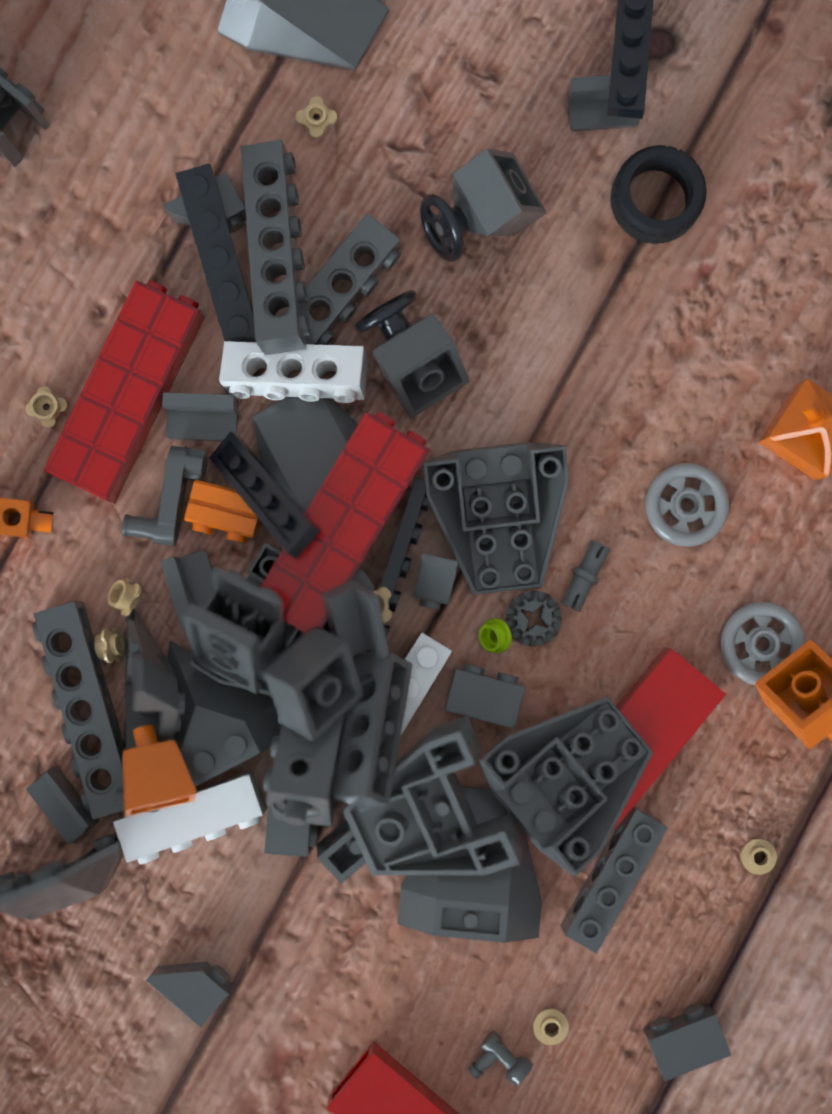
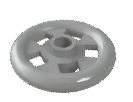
[645,463,729,547]
[721,602,805,685]

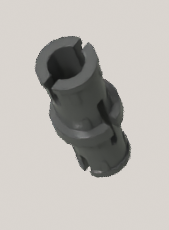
[560,540,611,612]

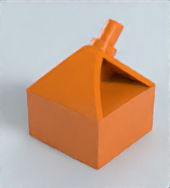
[758,378,832,481]
[755,639,832,749]

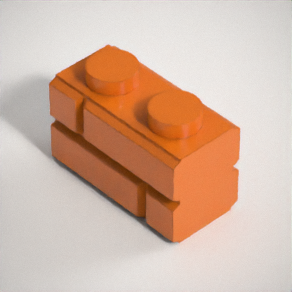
[184,480,261,544]

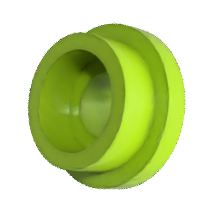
[478,618,512,653]

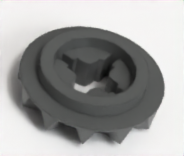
[506,591,562,647]

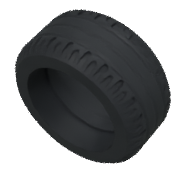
[610,145,707,244]

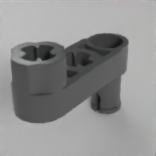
[122,446,208,547]

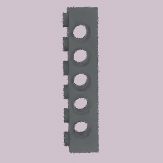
[241,139,310,355]
[32,601,125,820]

